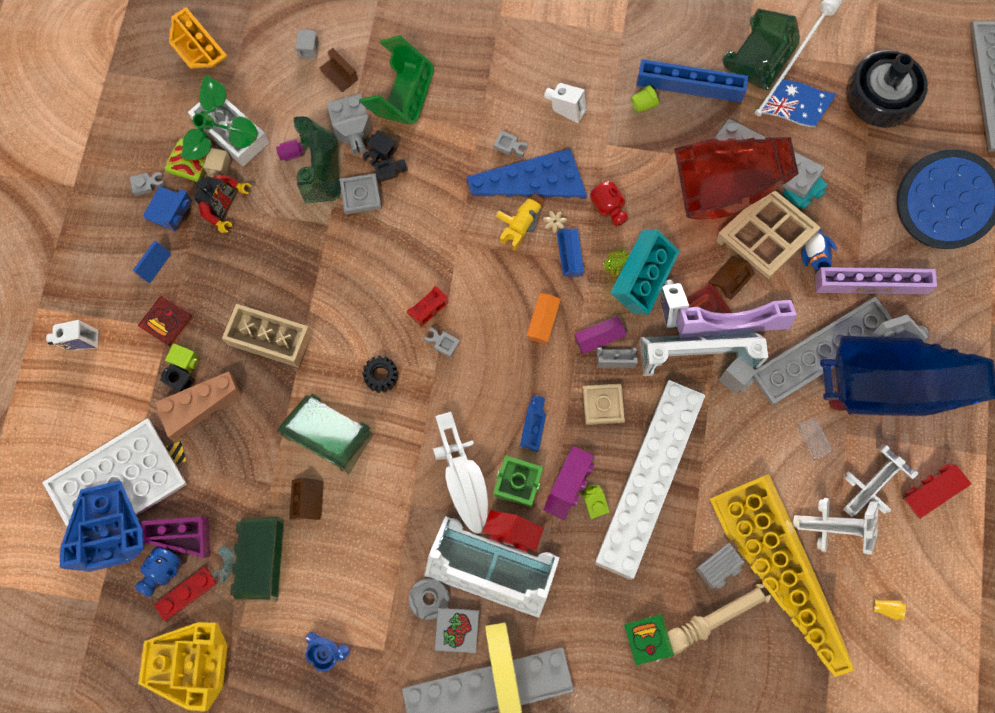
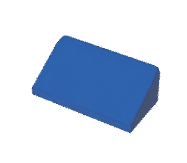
[133,241,171,283]

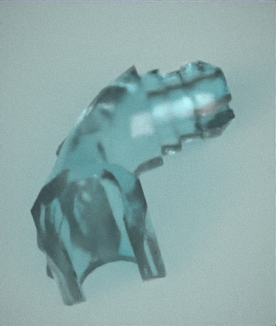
[213,546,234,584]

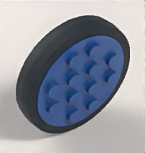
[896,149,995,249]

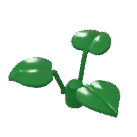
[180,75,258,160]

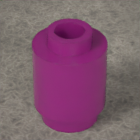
[276,139,304,161]

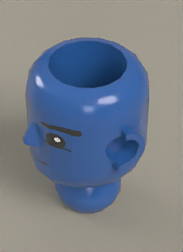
[135,546,182,597]

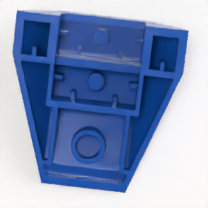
[60,481,144,572]

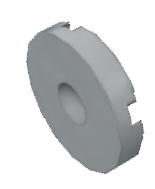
[408,578,449,620]

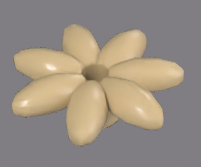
[543,211,567,233]

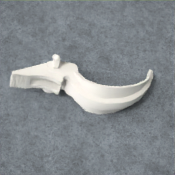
[433,412,488,535]

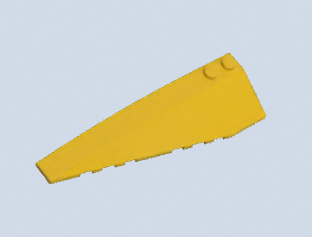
[710,474,855,677]

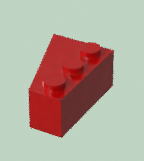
[903,463,972,519]

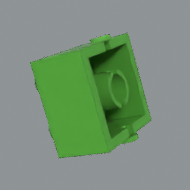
[493,456,543,508]

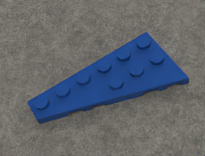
[466,148,587,199]

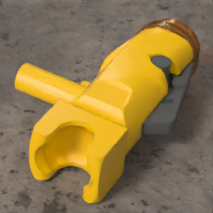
[496,194,544,251]

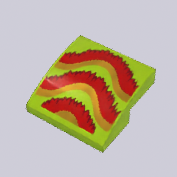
[165,138,214,182]

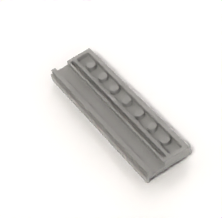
[402,647,574,713]

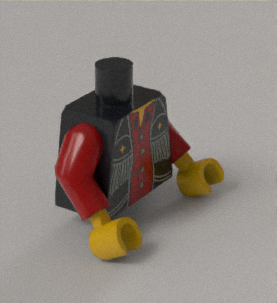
[195,175,252,233]

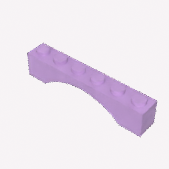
[676,300,797,338]

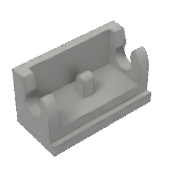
[596,348,637,368]

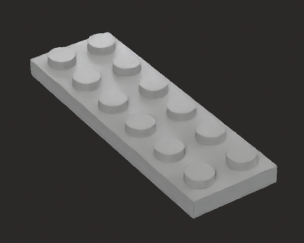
[709,119,825,198]

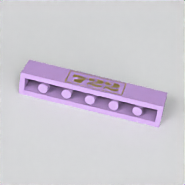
[815,267,937,294]

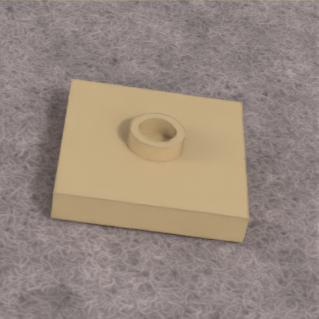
[582,384,625,425]

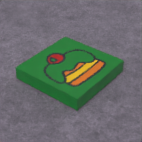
[624,614,674,665]

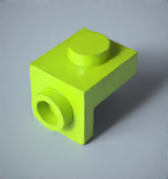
[580,485,610,519]

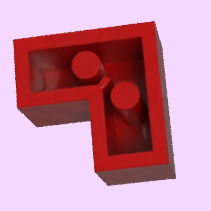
[482,510,544,552]

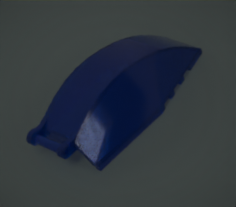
[820,336,995,417]

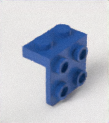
[143,187,193,232]

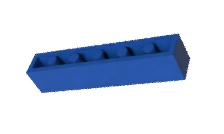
[636,59,748,103]

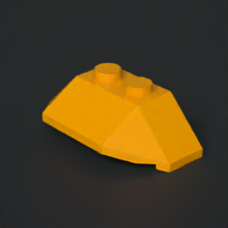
[169,7,227,69]

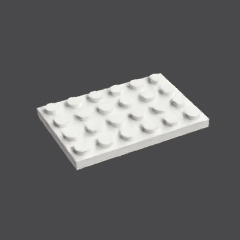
[42,418,187,527]

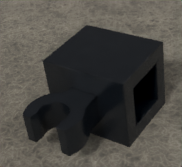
[363,130,397,166]

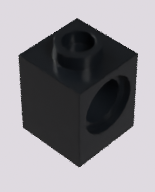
[160,364,195,392]

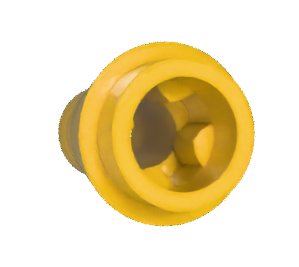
[873,599,906,621]

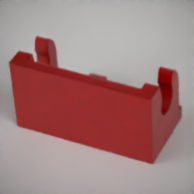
[407,286,448,327]

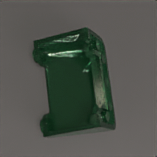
[722,9,800,90]
[294,116,341,204]
[277,394,373,475]

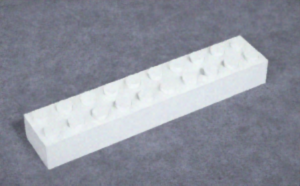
[594,380,705,580]

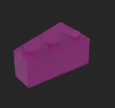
[543,446,595,520]
[141,516,210,558]

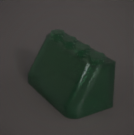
[230,516,284,602]

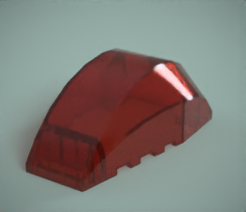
[674,137,799,220]

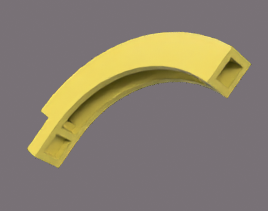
[485,622,522,713]

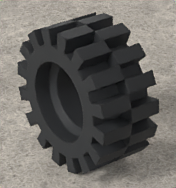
[362,356,398,393]

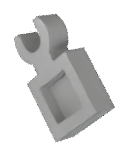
[493,131,528,158]
[130,172,165,196]
[424,328,460,358]

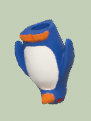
[802,229,838,270]

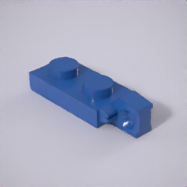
[520,396,546,452]

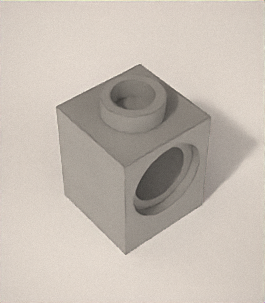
[296,29,319,59]

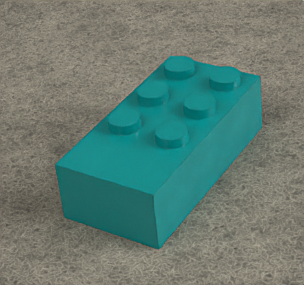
[610,230,680,315]

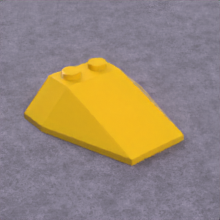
[138,622,228,711]

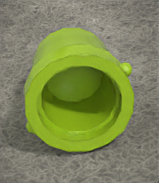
[630,85,659,113]

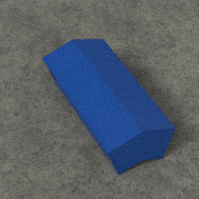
[557,228,584,277]

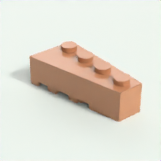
[155,372,241,442]

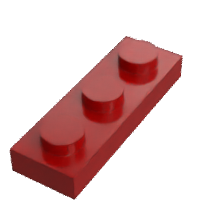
[153,567,218,622]

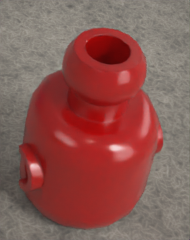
[590,181,628,227]

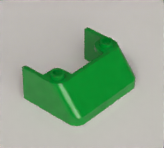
[359,35,434,125]

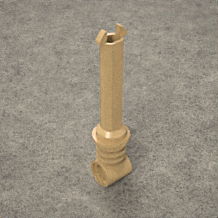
[667,584,771,656]

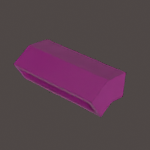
[574,316,627,354]

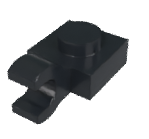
[374,158,408,183]

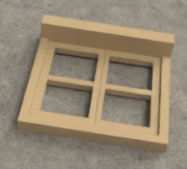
[717,186,821,279]

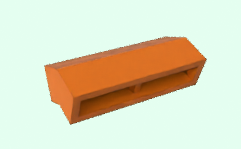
[526,293,561,344]

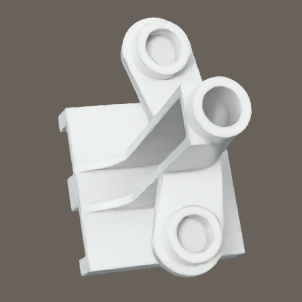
[843,443,919,517]
[793,498,879,555]

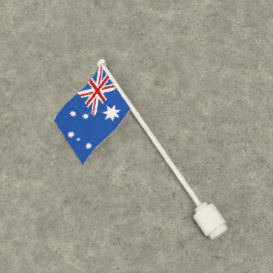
[754,0,843,127]

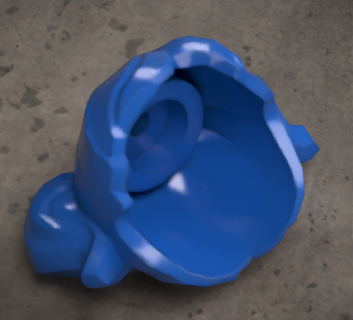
[305,631,351,671]

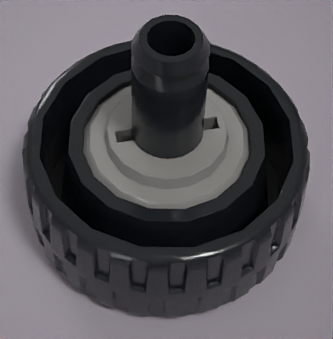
[846,50,928,128]

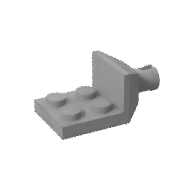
[327,94,371,155]
[860,315,929,363]

